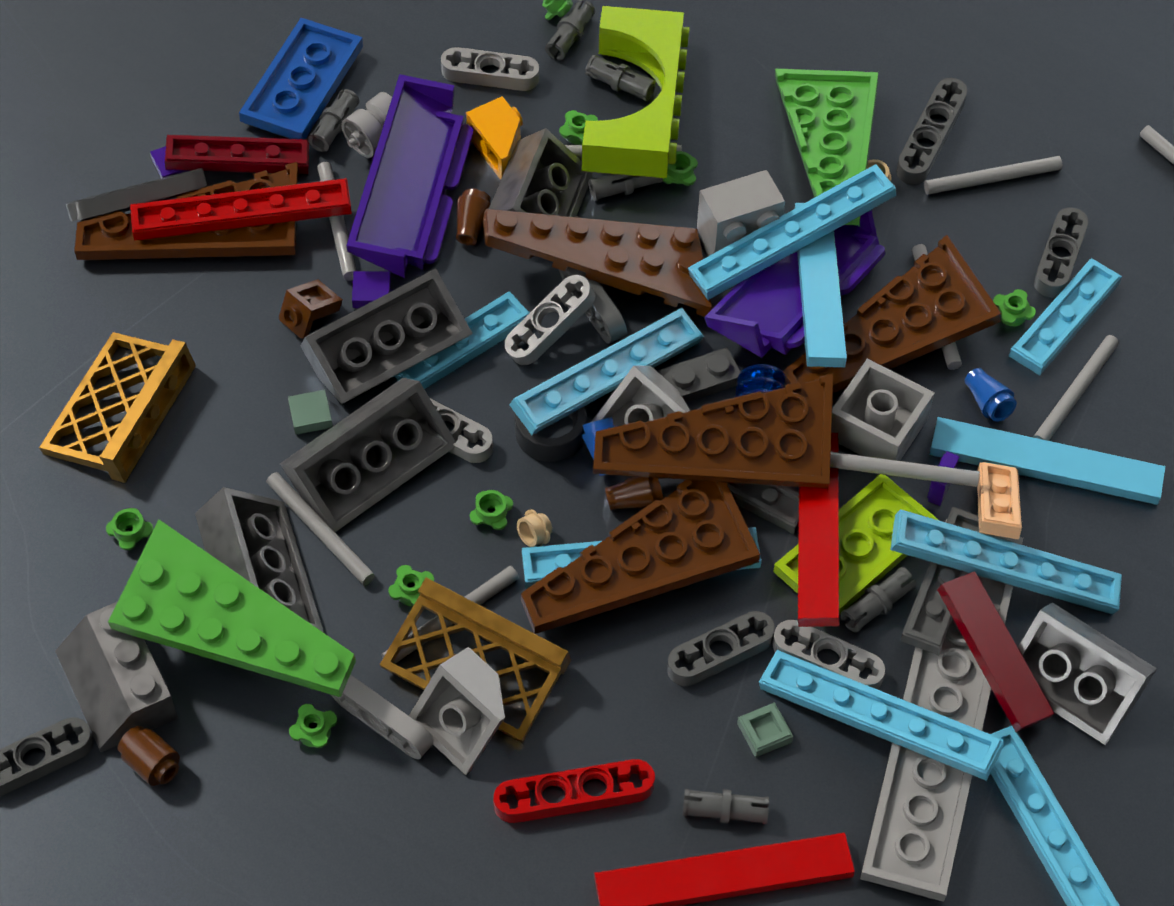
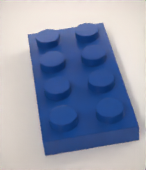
[239,18,363,139]

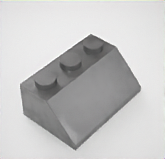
[489,128,594,217]
[55,601,178,752]
[1018,603,1157,745]

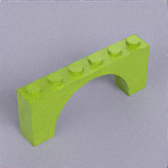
[581,6,690,178]

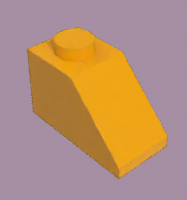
[466,96,523,180]

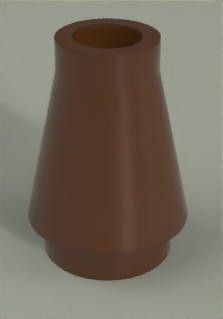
[456,189,491,245]
[605,476,664,511]

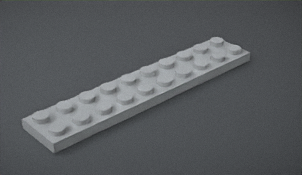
[860,519,1023,902]

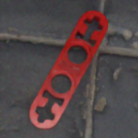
[493,759,655,823]

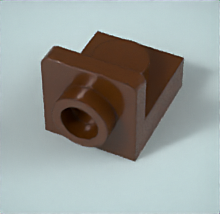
[279,279,343,339]

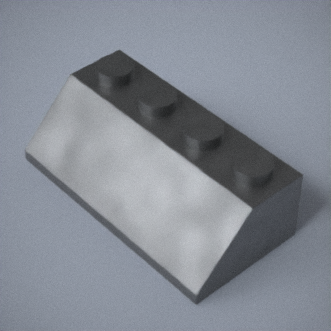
[300,269,473,404]
[280,378,456,532]
[195,487,324,632]

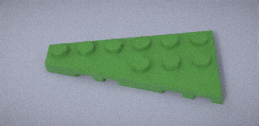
[775,69,878,226]
[108,519,356,697]

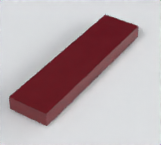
[165,135,309,174]
[937,571,1054,732]

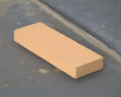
[977,462,1022,540]

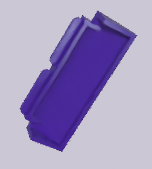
[346,74,473,278]
[705,209,886,358]

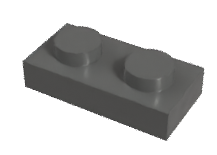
[659,347,743,403]

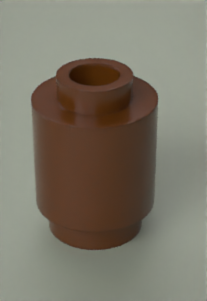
[118,726,180,786]

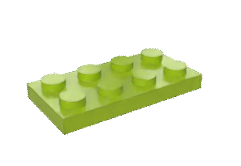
[773,474,940,615]

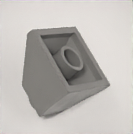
[591,366,690,426]
[409,647,505,775]

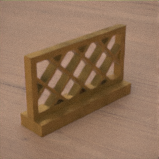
[39,332,196,483]
[380,577,571,743]

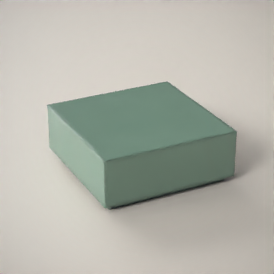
[288,390,333,435]
[737,702,793,758]

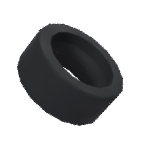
[515,406,587,462]

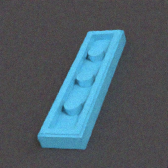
[1009,258,1122,376]
[394,291,530,389]

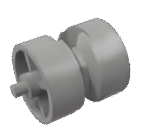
[341,92,392,158]

